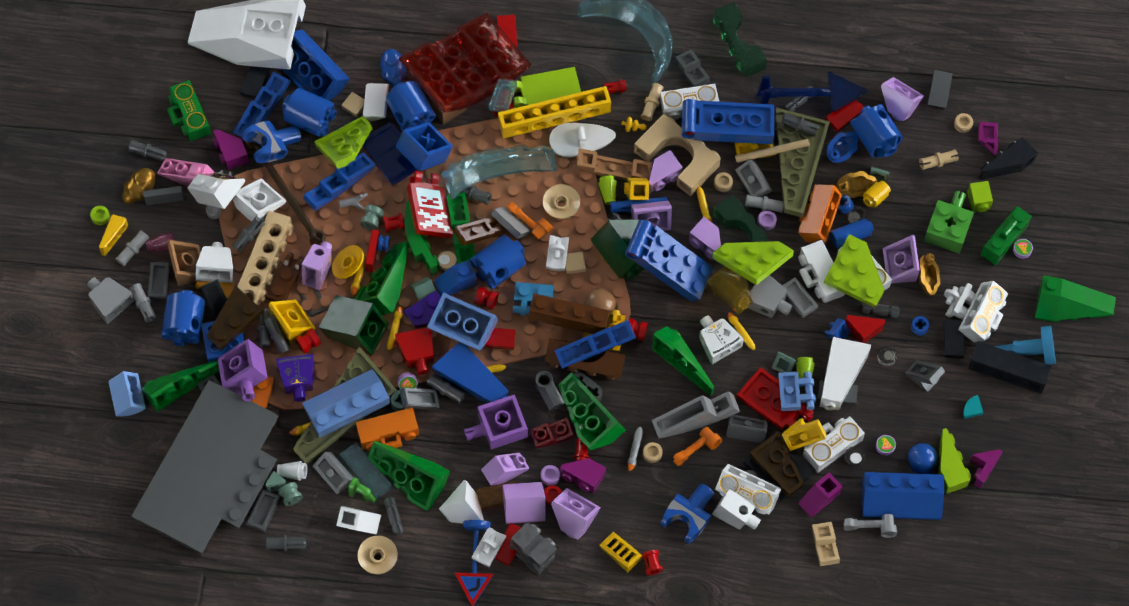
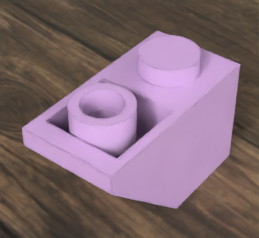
[649,150,682,193]
[689,217,721,262]
[481,453,530,486]

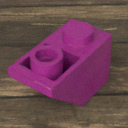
[212,130,249,170]
[560,458,606,493]
[798,472,843,518]

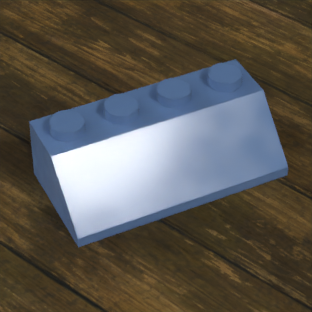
[302,369,390,438]

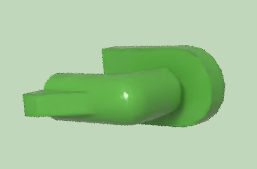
[348,477,376,503]

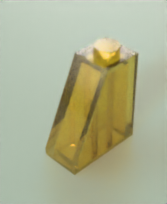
[706,266,753,314]

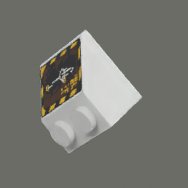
[188,173,245,209]

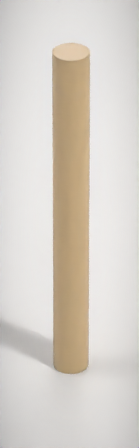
[735,139,810,163]

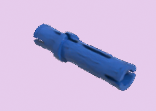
[610,196,668,214]

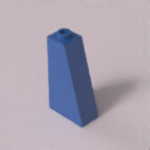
[432,342,509,404]

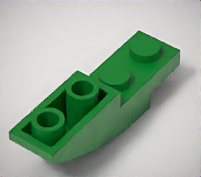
[405,201,439,276]

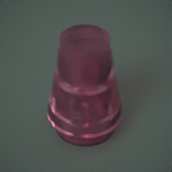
[146,232,175,252]

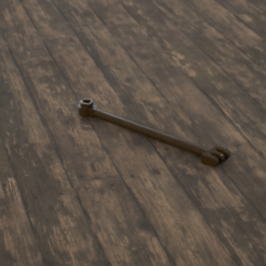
[242,139,326,245]

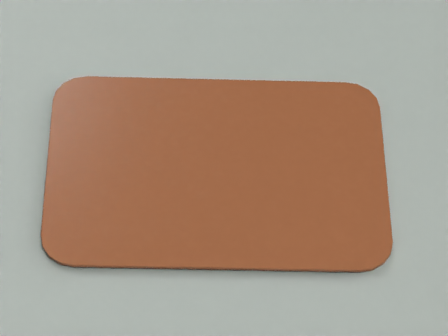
[219,118,631,410]

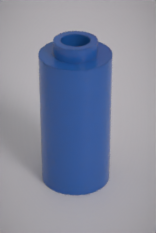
[830,218,874,249]

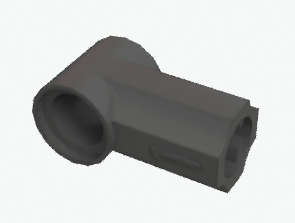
[535,371,565,412]

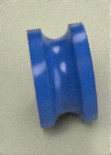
[838,195,854,214]
[378,235,390,252]
[911,316,929,336]

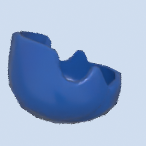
[908,443,938,474]

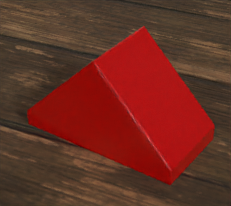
[845,315,885,343]

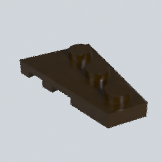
[207,285,263,351]
[749,431,804,498]

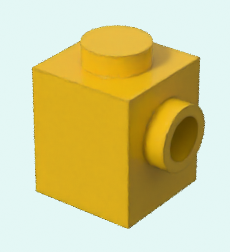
[624,178,649,200]

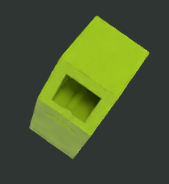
[938,428,971,494]

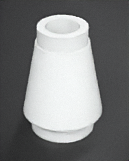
[277,461,307,481]

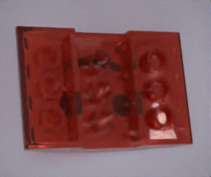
[399,13,531,112]

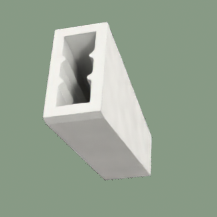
[819,337,871,411]

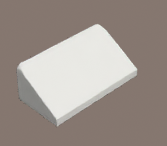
[363,83,389,122]

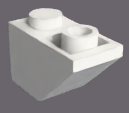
[336,506,381,534]

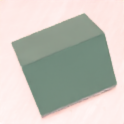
[410,277,435,301]
[772,352,796,373]
[266,471,286,493]

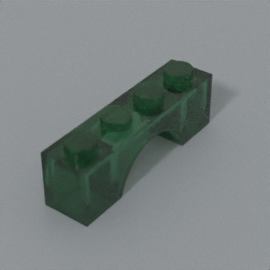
[713,2,767,77]
[713,195,772,242]

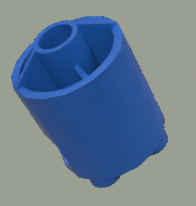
[386,81,436,131]
[282,88,337,137]
[850,104,903,158]
[469,235,526,290]
[161,290,205,346]

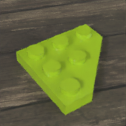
[314,116,372,169]
[824,234,884,308]
[712,241,794,285]

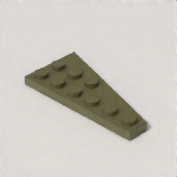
[775,107,830,218]
[293,347,397,464]

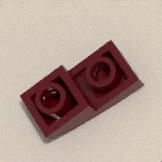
[530,418,575,448]

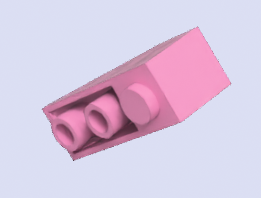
[157,158,215,187]

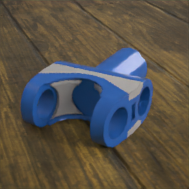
[241,121,301,163]
[660,483,714,544]

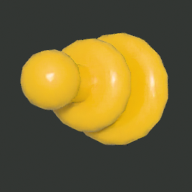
[621,117,646,132]

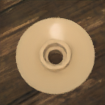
[543,184,580,219]
[358,536,398,574]

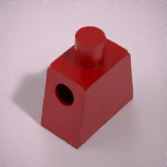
[395,327,434,375]

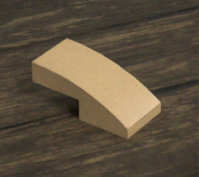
[812,522,840,566]

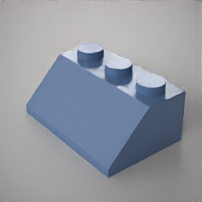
[427,293,498,351]

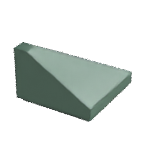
[869,166,890,183]

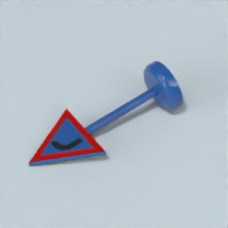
[454,520,494,606]

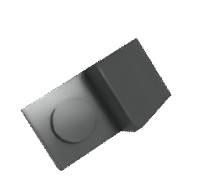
[905,360,945,392]

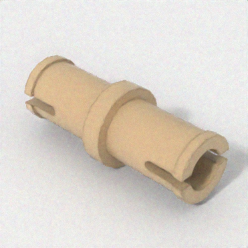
[641,83,664,121]
[919,149,959,170]

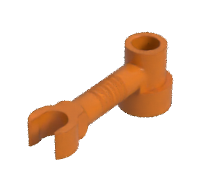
[506,201,553,241]
[673,427,722,466]

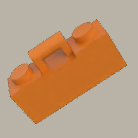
[798,185,842,243]
[356,407,419,451]

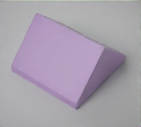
[631,201,672,231]
[882,235,920,283]
[502,482,545,524]

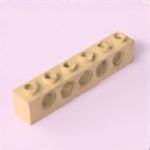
[238,211,293,306]

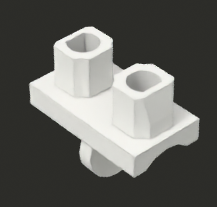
[546,235,569,272]
[944,283,976,320]
[472,527,506,567]

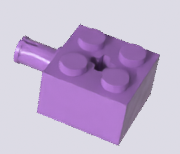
[218,339,268,402]
[464,394,528,450]

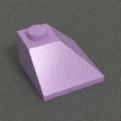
[881,77,924,121]
[551,488,601,540]

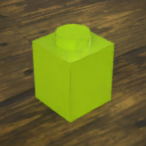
[967,181,993,212]

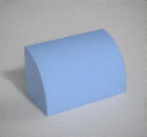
[108,371,146,416]

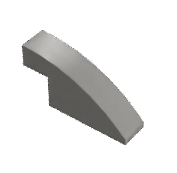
[652,392,740,438]

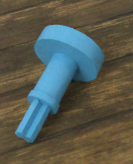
[994,326,1056,365]

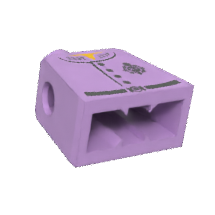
[302,241,332,290]

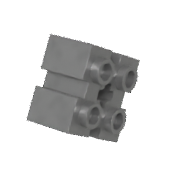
[509,521,557,575]

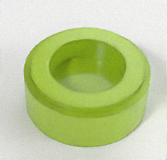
[90,206,110,226]

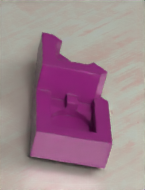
[978,122,998,156]

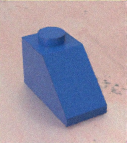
[434,260,477,297]

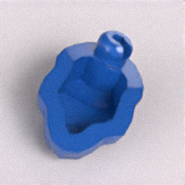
[380,49,407,87]
[827,131,858,163]

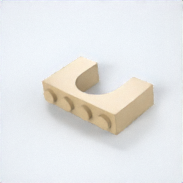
[634,114,721,196]

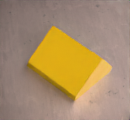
[268,299,316,345]

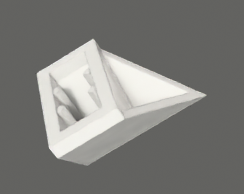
[439,480,484,523]

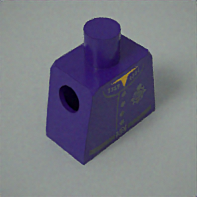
[276,354,315,402]

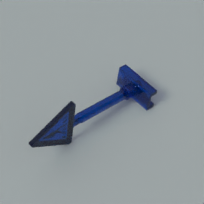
[756,72,868,113]

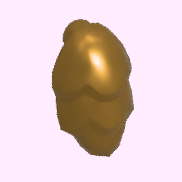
[122,168,155,204]
[836,171,877,198]
[918,253,940,296]

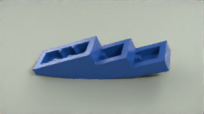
[233,72,291,138]
[303,152,376,211]
[554,320,636,369]

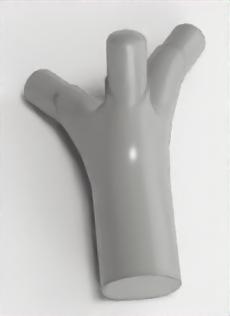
[339,192,368,210]

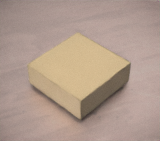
[341,92,364,117]
[565,252,586,274]

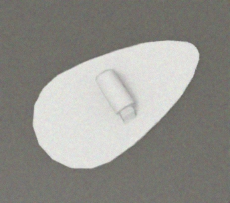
[549,123,616,158]

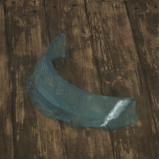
[578,0,673,84]
[442,145,557,199]

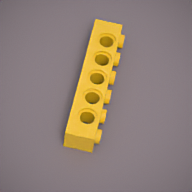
[498,86,611,139]

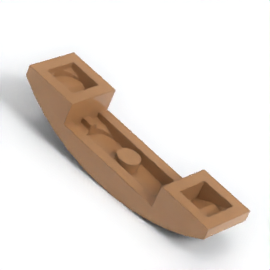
[576,148,652,181]

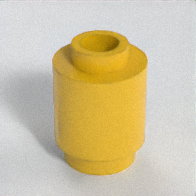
[863,180,891,208]

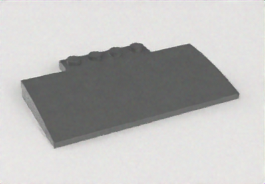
[131,380,279,555]

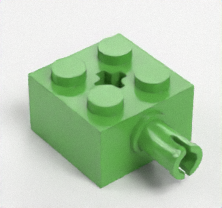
[924,191,974,254]

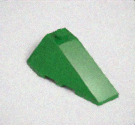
[354,241,409,315]
[1035,275,1116,322]
[652,326,714,396]
[142,360,220,413]
[558,372,626,450]
[368,441,450,511]

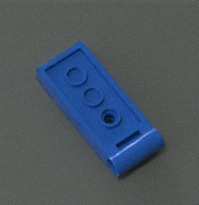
[682,99,774,144]
[625,219,713,302]

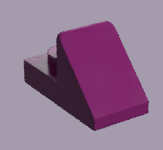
[970,449,1003,489]

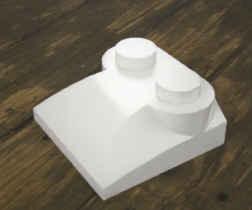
[232,178,286,221]

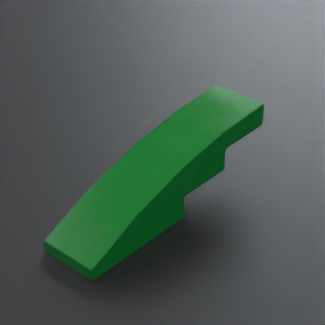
[446,192,475,267]

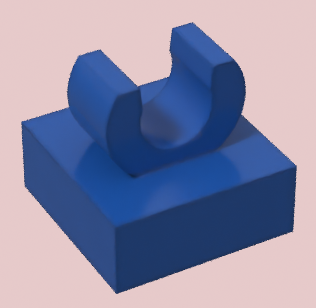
[825,318,850,339]

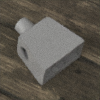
[744,275,793,318]
[87,277,135,324]

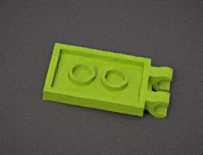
[509,67,581,108]

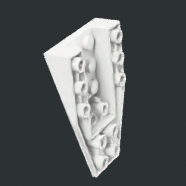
[188,0,306,70]

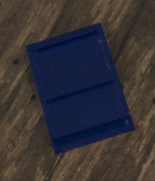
[363,122,418,186]

